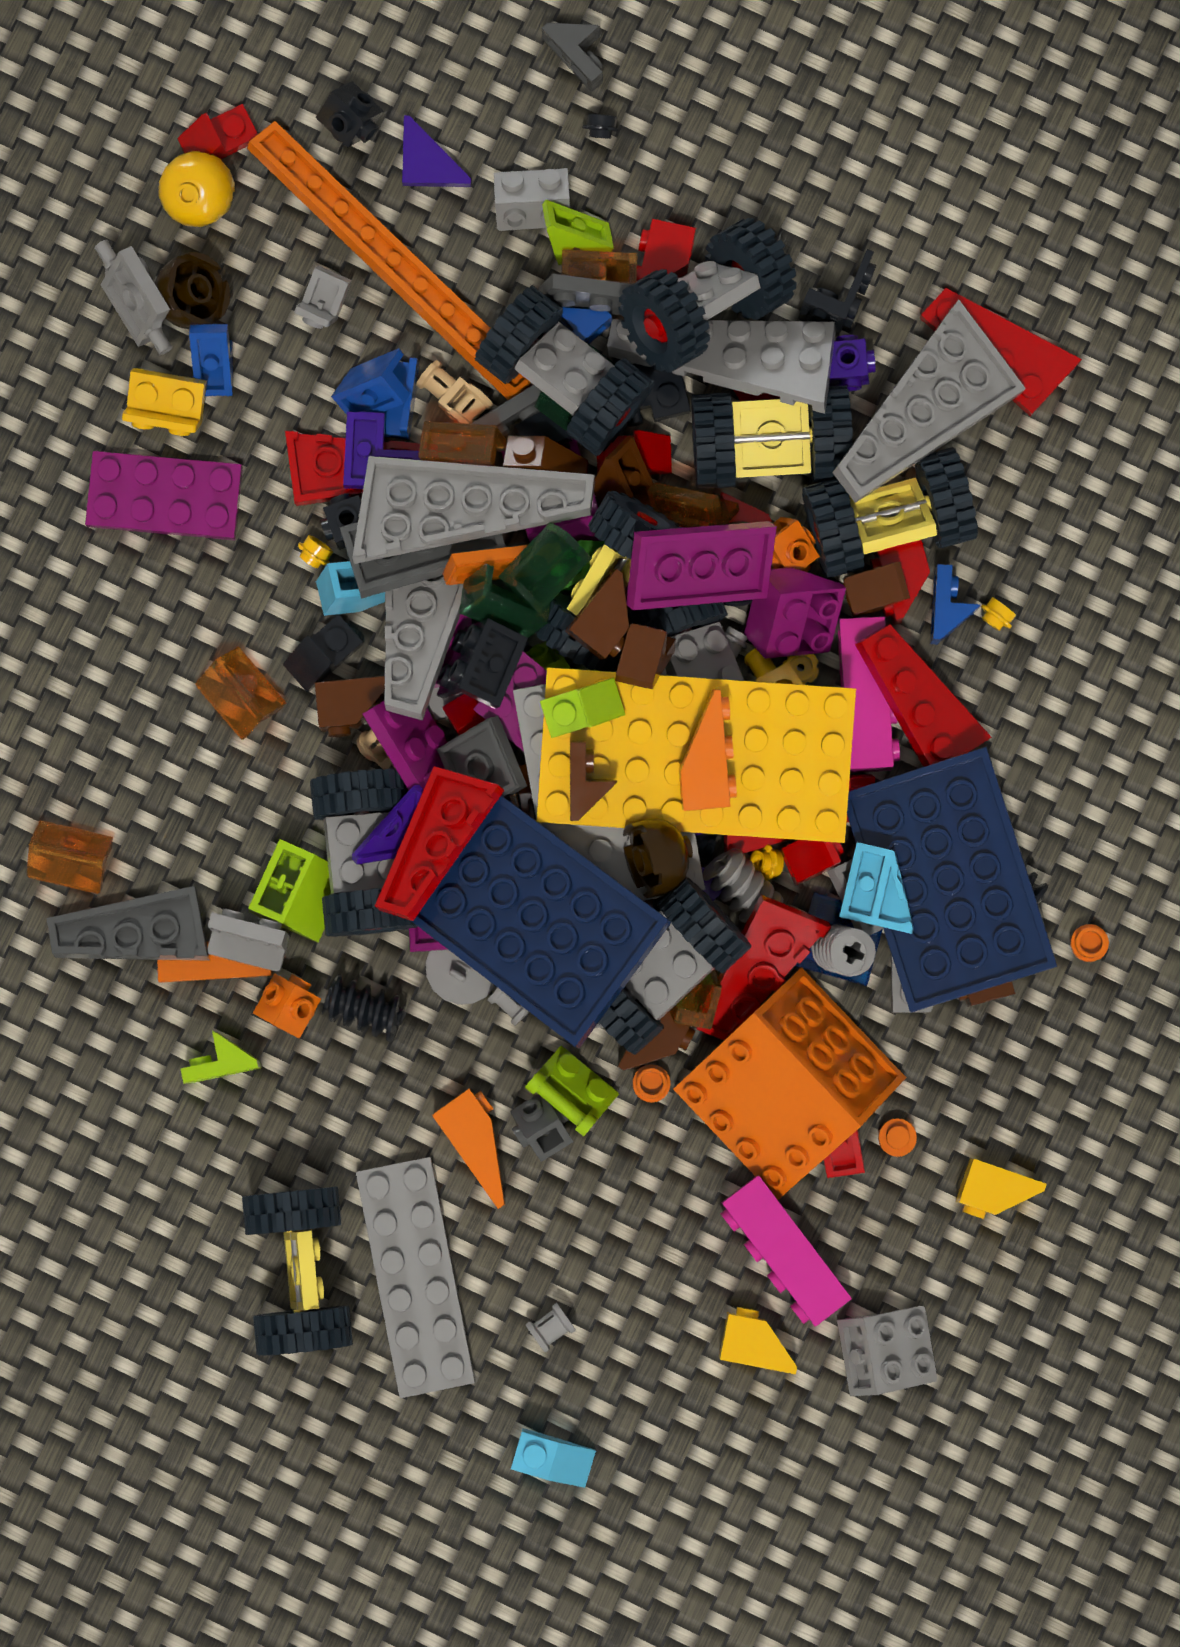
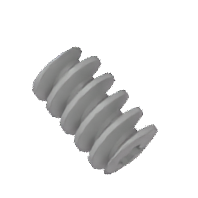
[702,849,784,923]
[811,924,876,977]

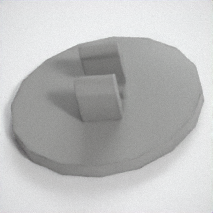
[426,950,496,1005]

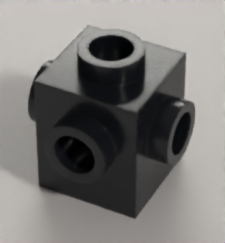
[316,81,384,148]
[320,493,361,550]

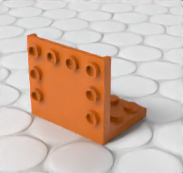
[673,967,907,1200]

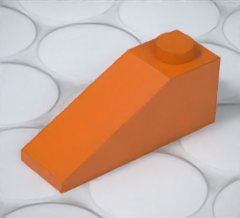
[432,1088,505,1209]

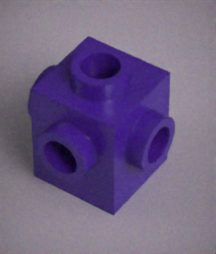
[829,335,876,392]

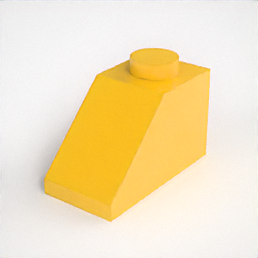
[955,1158,1047,1219]
[719,1307,797,1374]

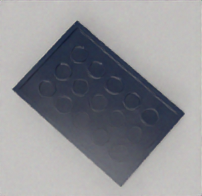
[847,747,1058,1013]
[410,795,672,1048]

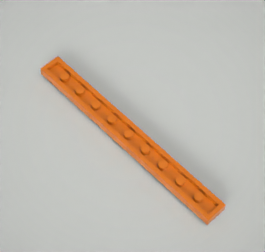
[247,121,534,400]

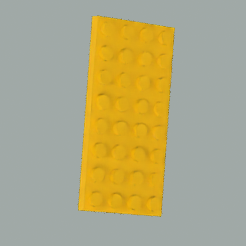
[536,667,856,843]

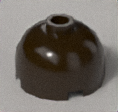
[155,252,230,329]
[623,819,693,898]

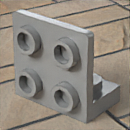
[837,1306,937,1396]

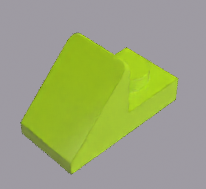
[542,200,614,266]
[540,678,625,738]
[181,1031,262,1084]

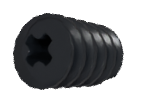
[322,974,407,1043]

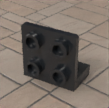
[798,249,877,336]
[436,618,528,709]

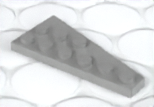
[833,300,1026,503]
[607,319,836,414]
[352,456,595,564]
[385,575,472,720]

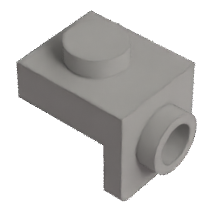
[294,265,352,329]

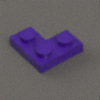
[343,412,421,489]

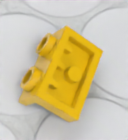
[122,368,207,436]

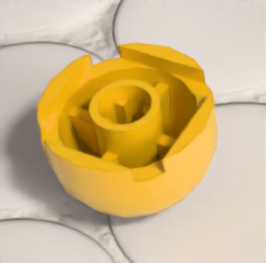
[159,151,235,227]

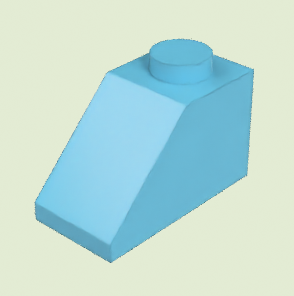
[316,561,385,616]
[511,1428,596,1488]

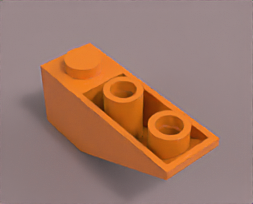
[679,689,737,811]

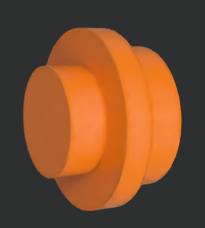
[1070,924,1109,962]
[633,1064,671,1103]
[878,1118,917,1157]

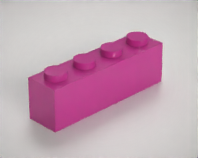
[837,617,900,773]
[720,1175,852,1327]

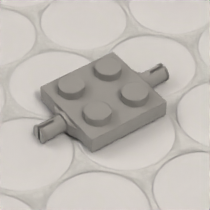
[94,240,173,356]

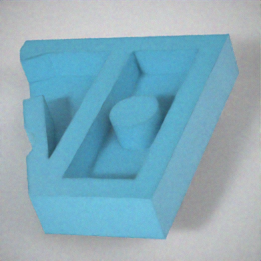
[839,842,914,934]

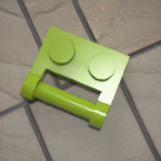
[525,1045,619,1137]

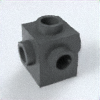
[510,1094,573,1162]

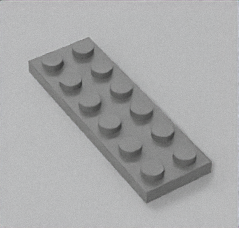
[356,1157,475,1398]

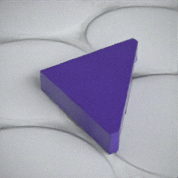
[402,115,471,187]
[352,785,423,865]

